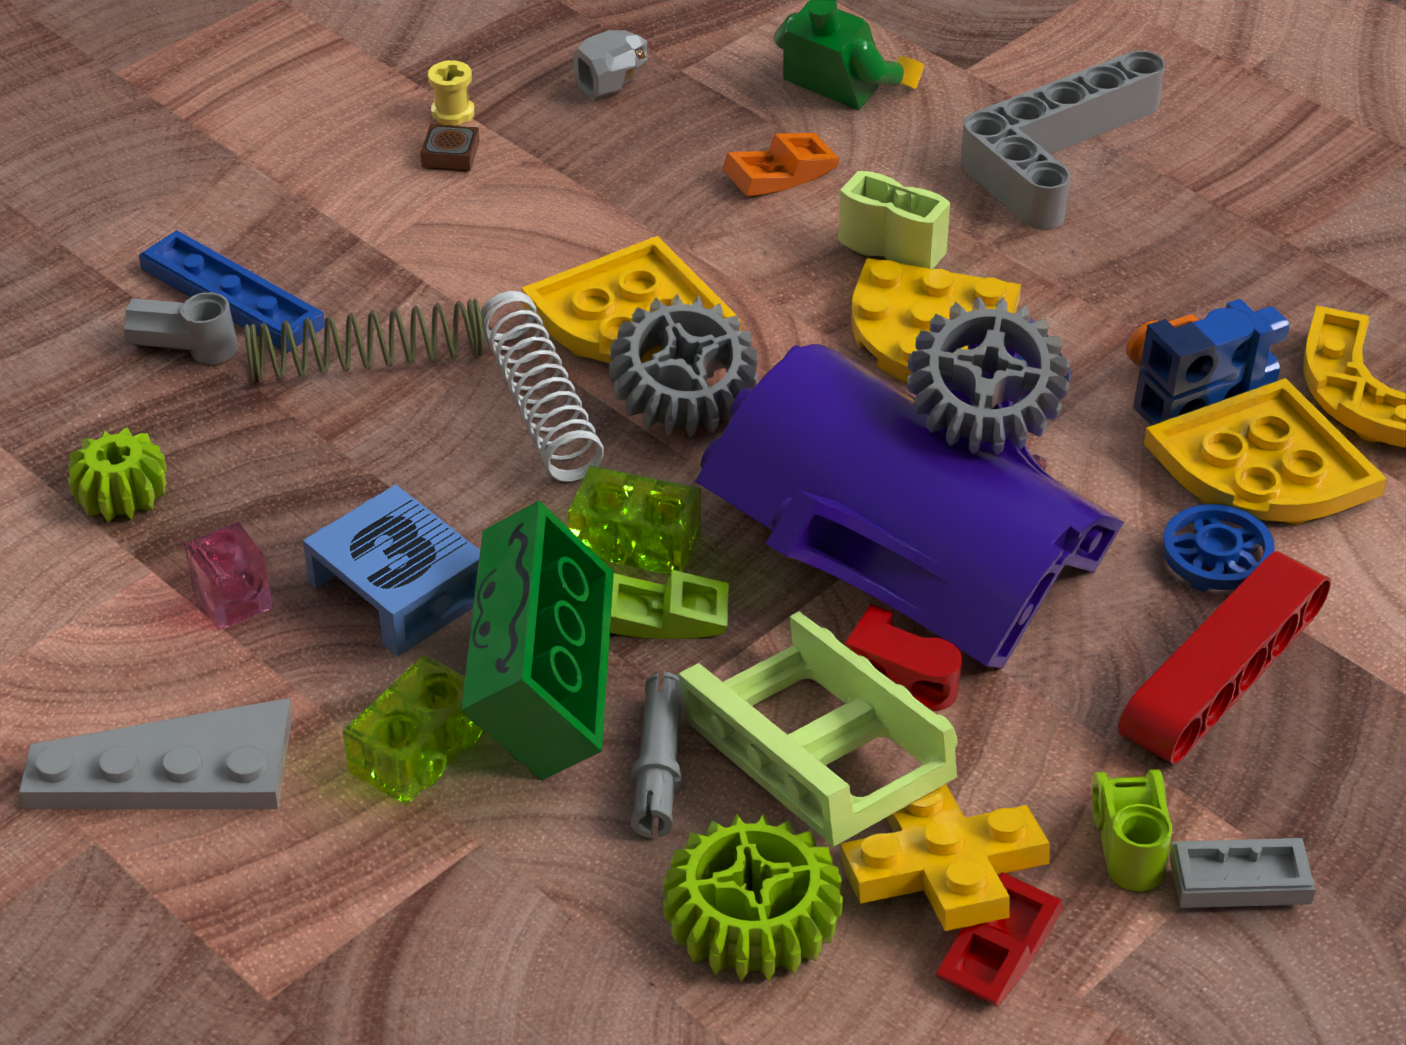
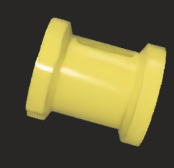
[428,60,475,126]

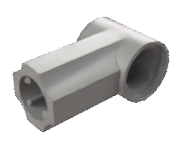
[124,292,238,365]

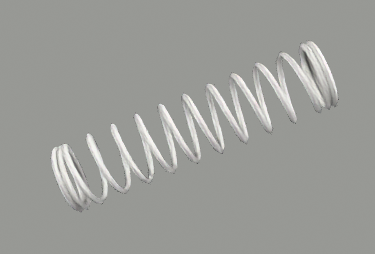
[481,291,604,482]

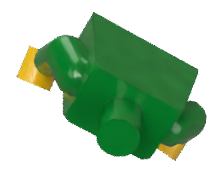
[774,0,925,110]

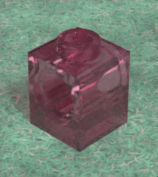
[184,521,273,630]

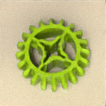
[663,813,843,982]

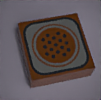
[420,124,480,171]

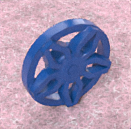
[1162,504,1275,592]

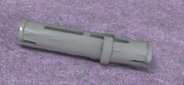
[631,672,682,838]

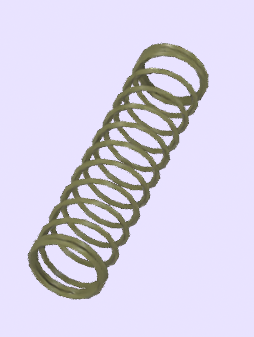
[244,298,485,383]

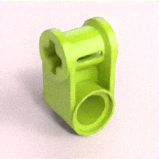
[1091,769,1172,892]

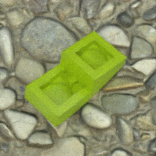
[610,570,729,639]

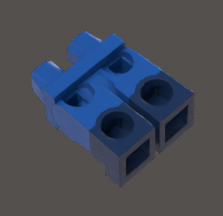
[1133,299,1290,426]

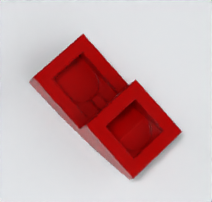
[936,872,1063,1007]

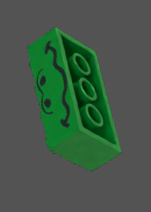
[461,500,614,780]

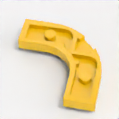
[1303,305,1406,448]

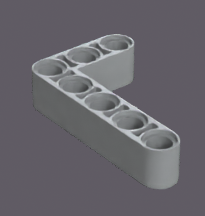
[961,50,1166,229]

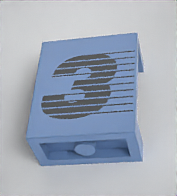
[303,484,480,656]

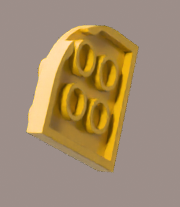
[521,236,741,363]
[851,258,1021,383]
[1144,378,1387,525]

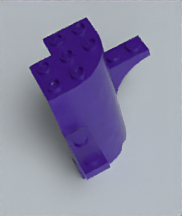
[695,343,1124,668]

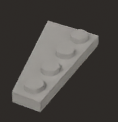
[19,698,293,809]

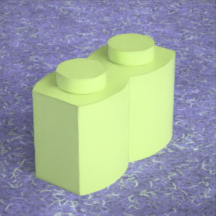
[838,171,950,269]

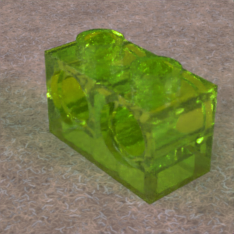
[568,466,701,575]
[343,654,484,805]

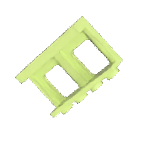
[678,612,958,847]

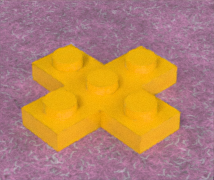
[840,784,1050,931]

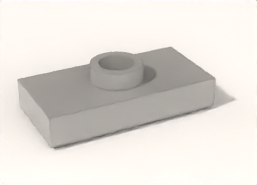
[1169,838,1315,908]

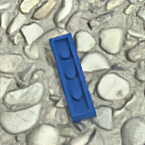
[139,230,325,353]

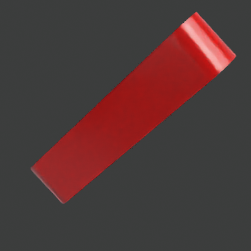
[1118,551,1331,765]

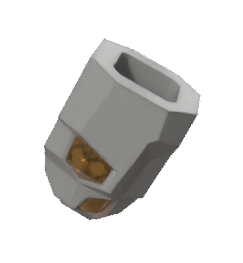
[573,30,647,101]

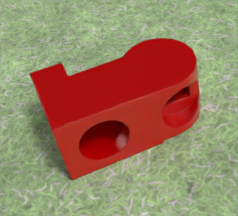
[845,604,962,711]

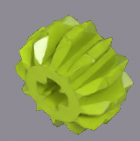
[68,428,167,522]

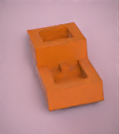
[722,132,840,196]

